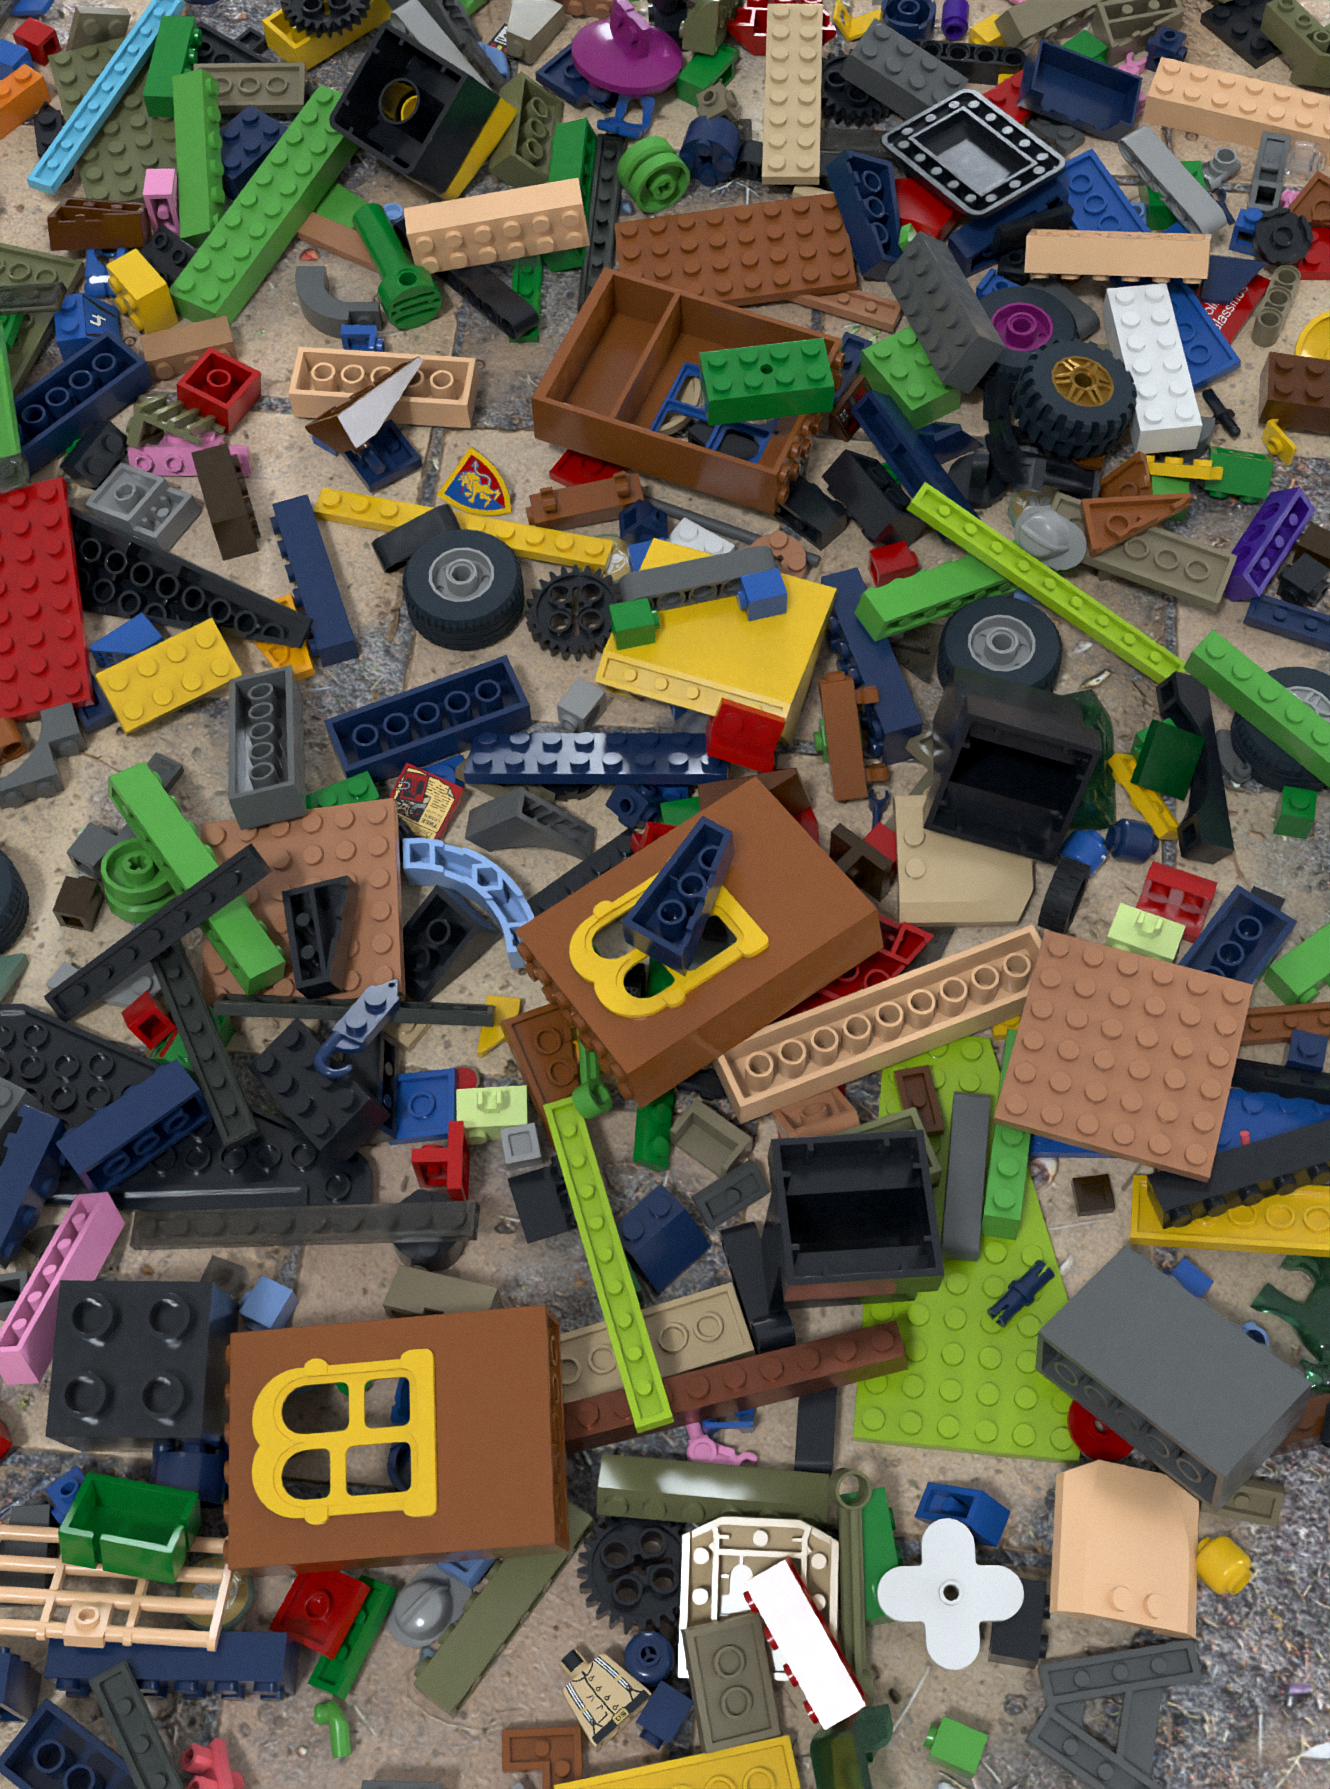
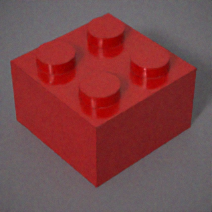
[176,347,261,434]

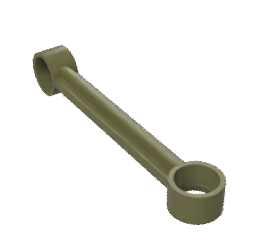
[827,1467,874,1710]

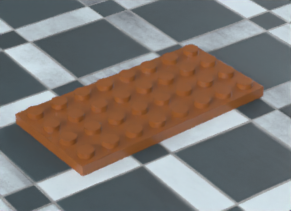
[614,193,857,307]

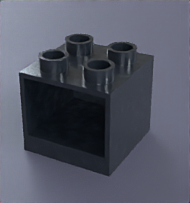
[45,1280,240,1453]

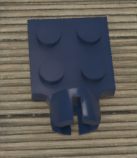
[535,42,619,113]

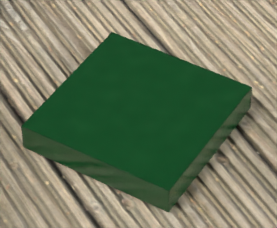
[1130,719,1206,801]

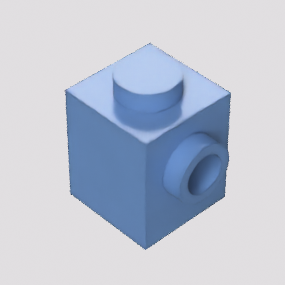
[239,1275,299,1331]

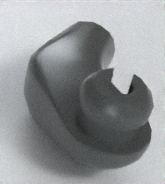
[1216,729,1252,783]

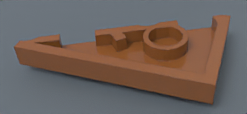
[1288,171,1330,227]
[1079,493,1192,557]

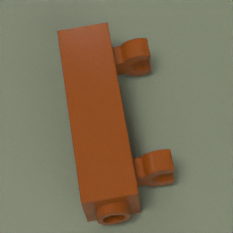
[526,471,644,531]
[818,671,889,801]

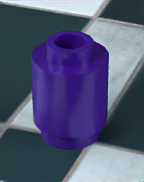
[941,0,970,40]

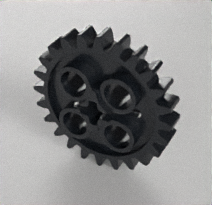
[280,0,371,38]
[821,49,893,126]
[525,564,623,661]
[577,1516,683,1635]

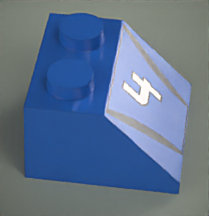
[53,293,122,361]

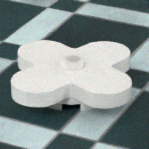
[876,1518,1024,1671]

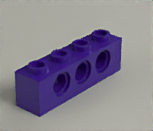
[1224,487,1316,601]

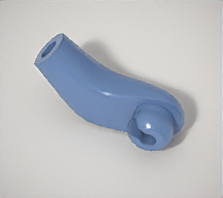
[470,41,510,83]

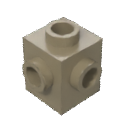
[696,82,740,125]

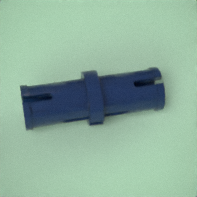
[987,1260,1055,1327]

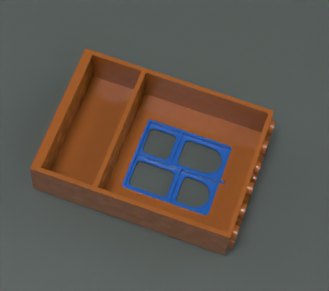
[531,267,846,515]

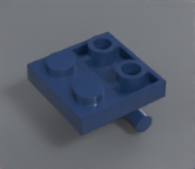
[341,419,423,494]

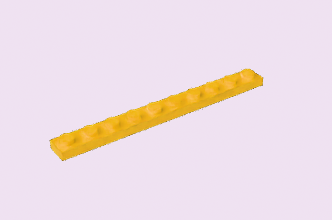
[313,487,615,573]

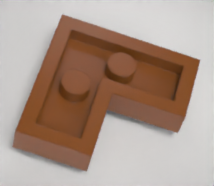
[502,1726,583,1789]

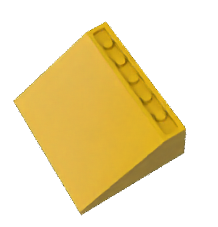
[594,538,838,745]

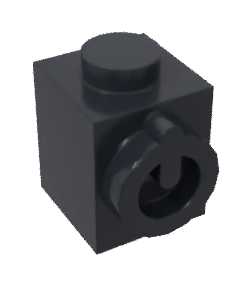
[1276,553,1330,608]

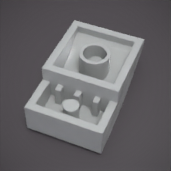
[84,462,201,550]

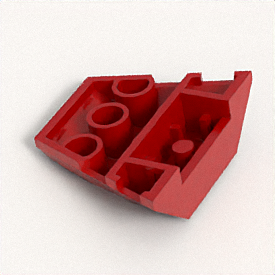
[726,0,837,56]
[894,178,967,241]
[816,914,935,1001]

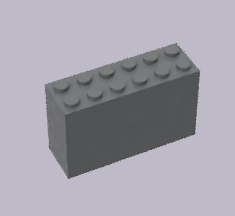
[1035,1246,1312,1513]

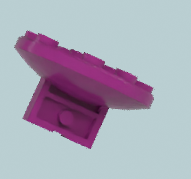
[571,0,682,99]

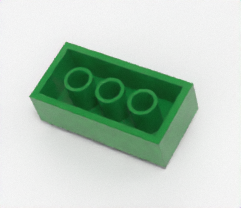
[699,338,835,426]

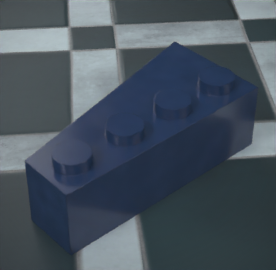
[0,1104,70,1270]

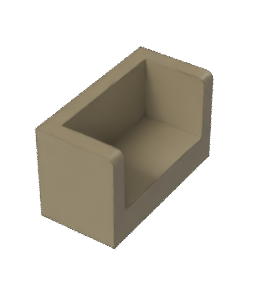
[670,1098,752,1178]

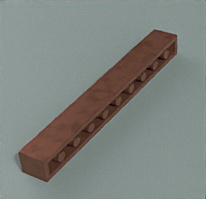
[563,1320,909,1455]

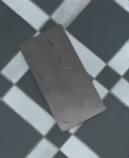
[840,18,969,120]

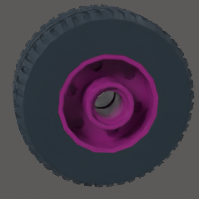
[977,286,1078,393]

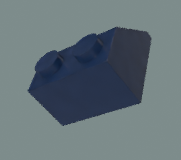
[616,1184,711,1295]

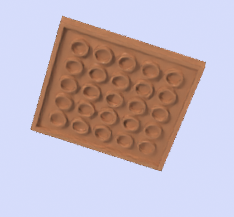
[201,798,406,1017]
[993,930,1254,1183]

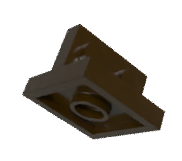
[829,823,892,902]

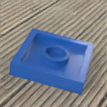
[387,1068,458,1145]

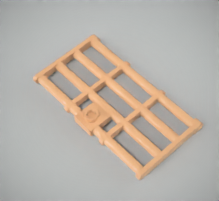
[0,1521,234,1652]

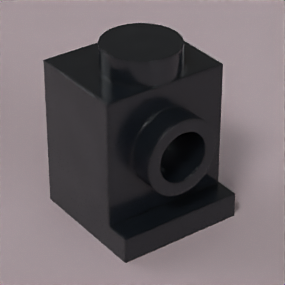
[997,247,1028,286]

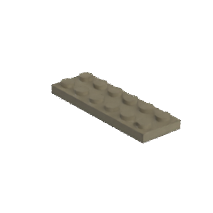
[1050,492,1238,611]

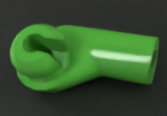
[314,1700,352,1758]

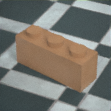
[140,315,238,381]

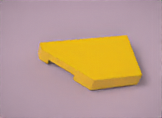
[477,995,522,1058]

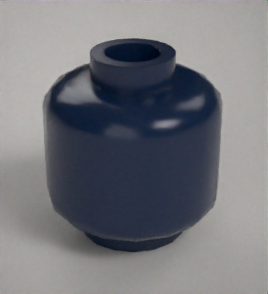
[1105,818,1158,864]
[624,1631,675,1688]

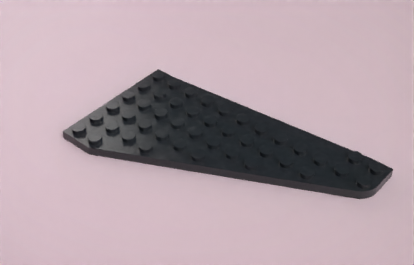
[0,1004,374,1224]

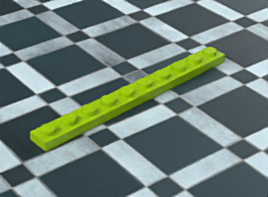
[906,482,1186,684]
[543,1096,674,1433]

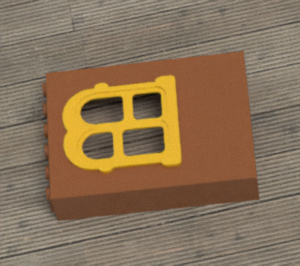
[515,776,884,1109]
[223,1305,570,1577]

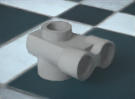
[1201,147,1241,193]

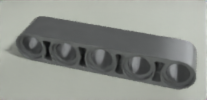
[618,546,778,612]
[941,1091,990,1262]

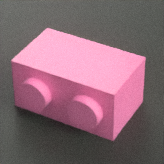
[143,169,180,235]

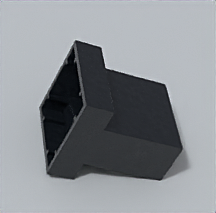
[923,665,1102,865]
[761,1129,945,1311]

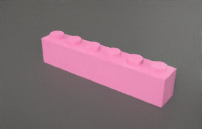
[0,1192,125,1385]

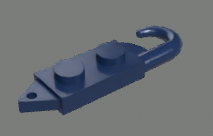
[313,979,400,1079]

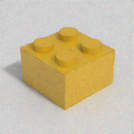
[106,248,179,334]

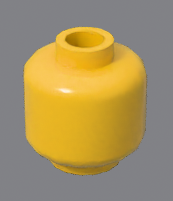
[1196,1536,1253,1595]

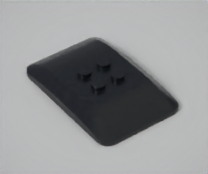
[882,89,1066,220]

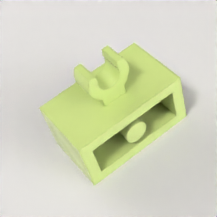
[1105,903,1186,963]
[456,1085,530,1145]

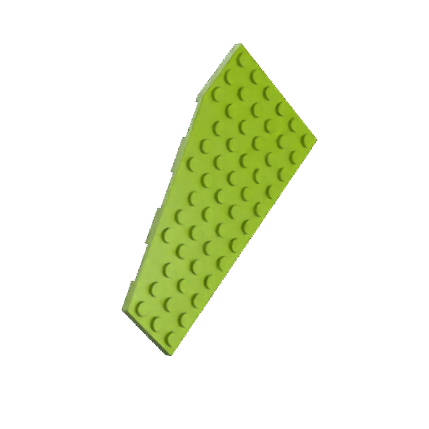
[852,1036,1080,1465]

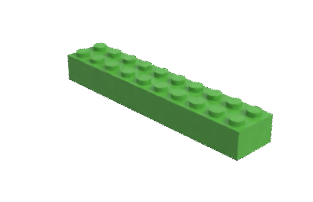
[169,85,360,327]

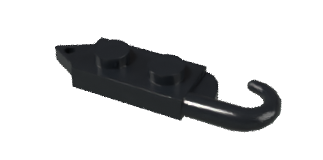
[33,101,74,185]

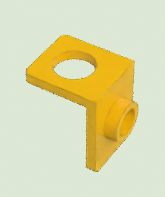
[833,0,881,42]
[1261,419,1297,466]

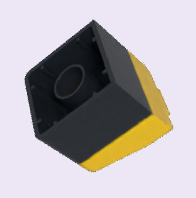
[329,21,519,201]

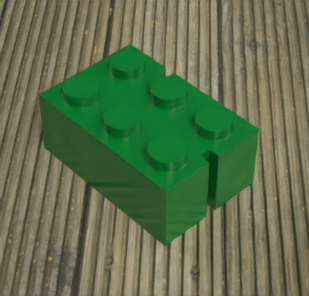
[58,1472,202,1585]

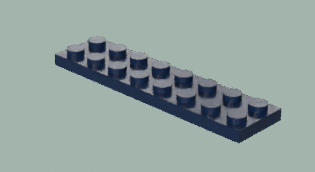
[464,732,731,785]

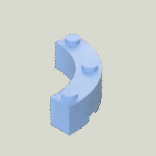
[403,838,535,969]

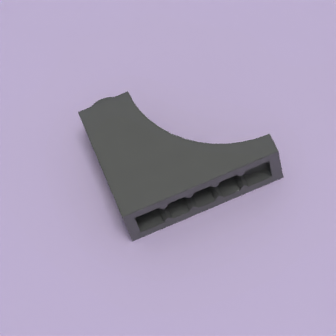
[386,0,482,58]
[465,787,595,860]
[0,1499,59,1608]

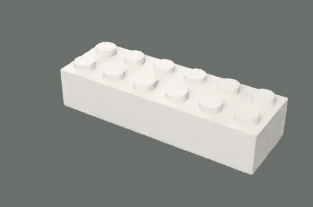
[1102,283,1203,454]

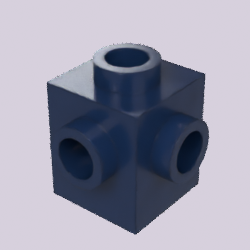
[1145,26,1188,72]
[619,499,669,544]
[605,784,666,829]

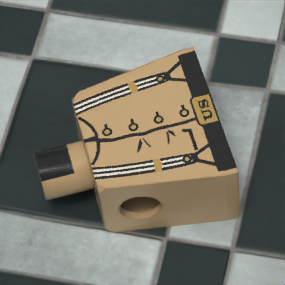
[559,1648,652,1752]

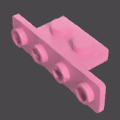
[127,431,251,476]

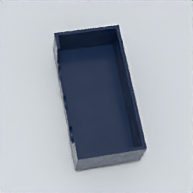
[1017,39,1143,143]

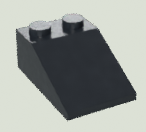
[403,885,499,1002]

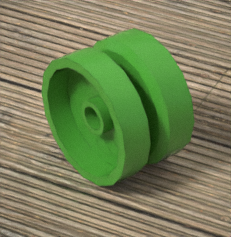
[616,136,690,213]
[101,838,178,923]

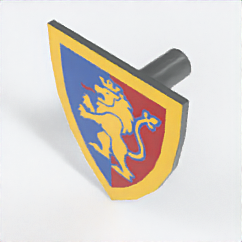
[436,446,512,516]

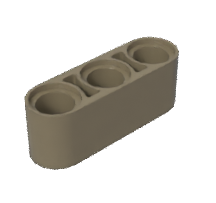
[1251,265,1301,348]

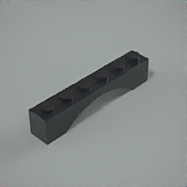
[1156,671,1234,865]

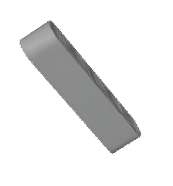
[390,0,492,91]
[1118,125,1227,234]

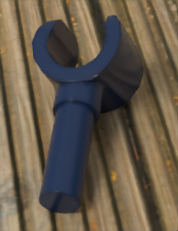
[1209,188,1236,226]
[868,789,889,830]

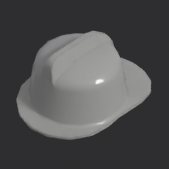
[1015,506,1087,570]
[387,1564,472,1648]

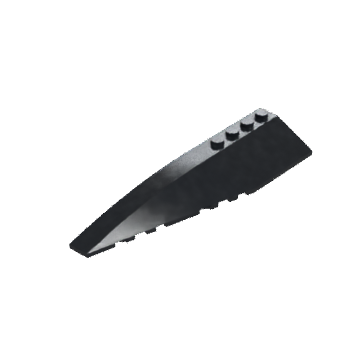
[69,505,314,649]

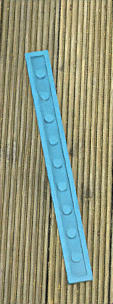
[26,0,185,195]

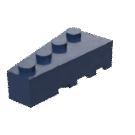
[825,149,903,282]
[947,178,1069,278]
[621,816,735,976]

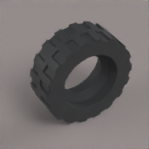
[1038,856,1091,935]

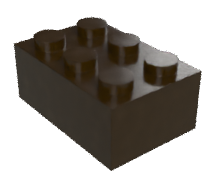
[191,443,261,561]

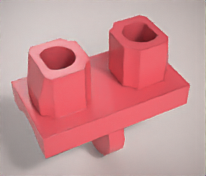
[180,1737,245,1789]

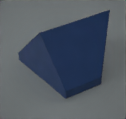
[1200,254,1268,305]
[916,421,985,465]

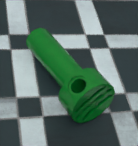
[352,203,442,330]

